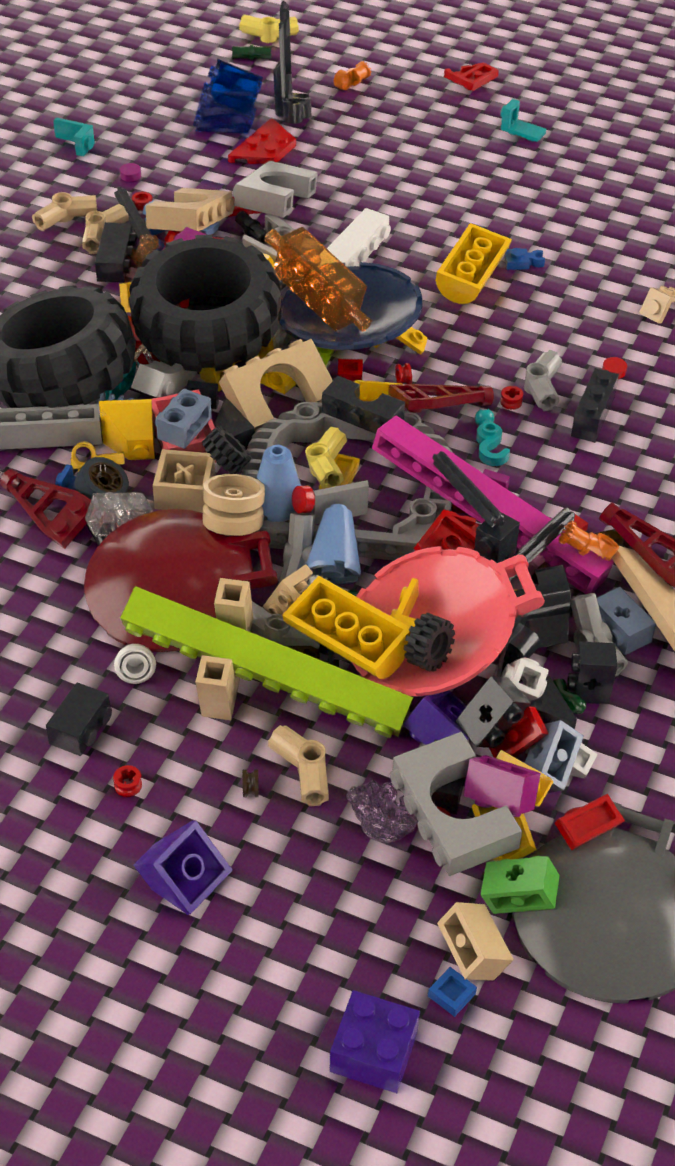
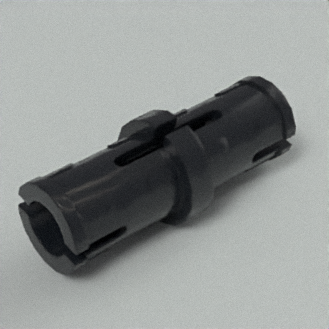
[235,211,271,245]

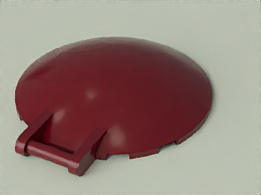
[84,509,278,652]

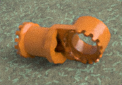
[333,61,372,90]
[559,521,619,561]

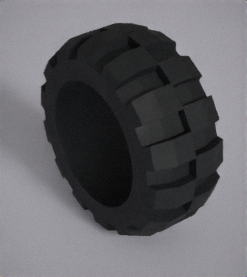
[129,234,282,372]
[0,285,136,408]

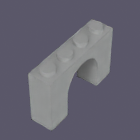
[233,161,318,218]
[390,732,522,876]

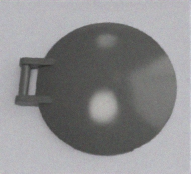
[512,802,675,1004]

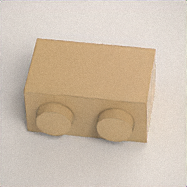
[437,902,514,980]

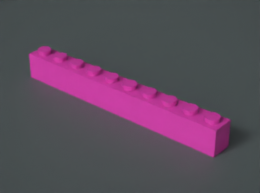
[372,415,614,594]

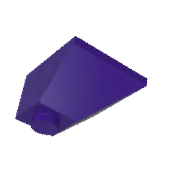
[403,690,471,745]
[133,820,232,915]

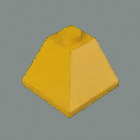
[99,399,155,460]

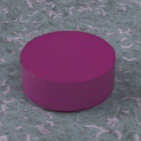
[119,163,141,182]

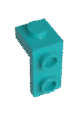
[500,99,547,142]
[53,117,95,157]

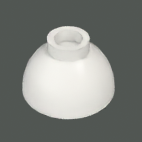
[114,644,156,684]

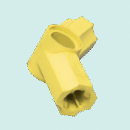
[239,14,299,43]
[305,427,347,488]

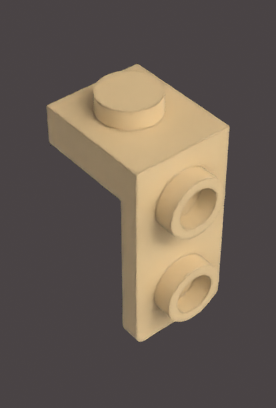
[639,285,675,323]

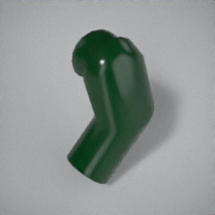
[553,678,586,714]

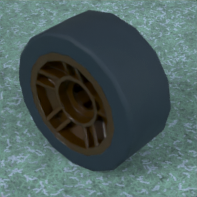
[75,457,129,509]

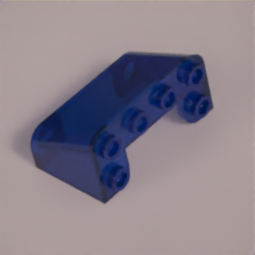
[192,59,263,134]

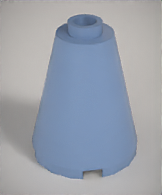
[256,445,301,522]
[306,504,361,584]

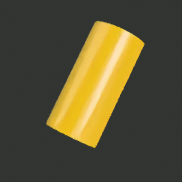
[436,223,512,304]
[282,576,411,679]

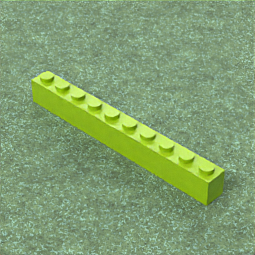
[120,586,413,738]

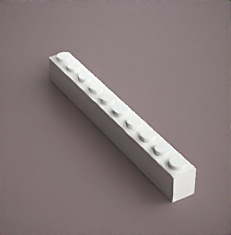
[272,208,391,350]

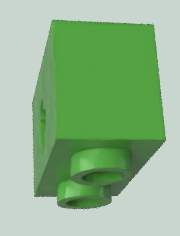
[481,856,560,914]

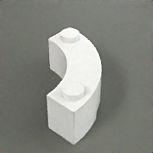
[131,361,197,398]

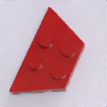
[228,118,296,164]
[414,509,480,551]

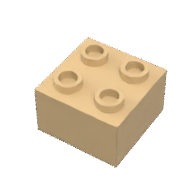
[153,449,216,513]

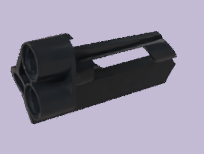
[273,0,312,123]
[499,565,572,655]

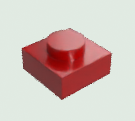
[338,358,363,382]

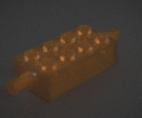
[264,226,372,332]

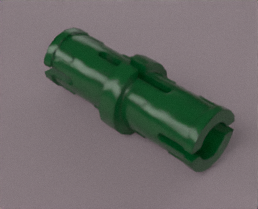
[232,44,271,61]

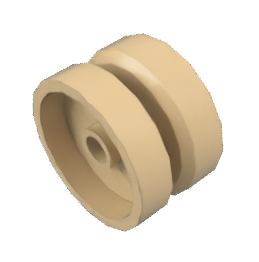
[203,474,265,535]

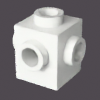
[501,658,549,702]

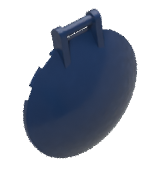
[279,262,423,350]

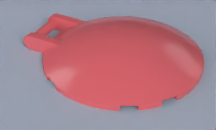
[352,546,545,696]

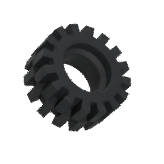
[202,426,251,474]
[404,613,455,672]

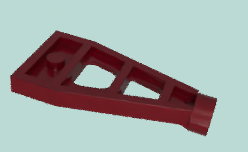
[388,384,494,413]
[0,469,100,549]
[599,502,675,587]

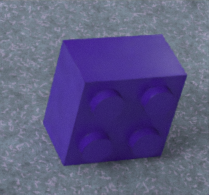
[329,990,420,1093]

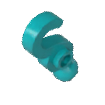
[475,409,510,466]

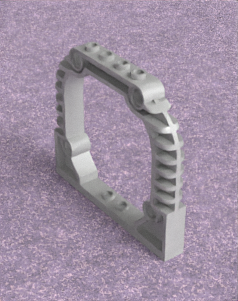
[241,402,453,560]

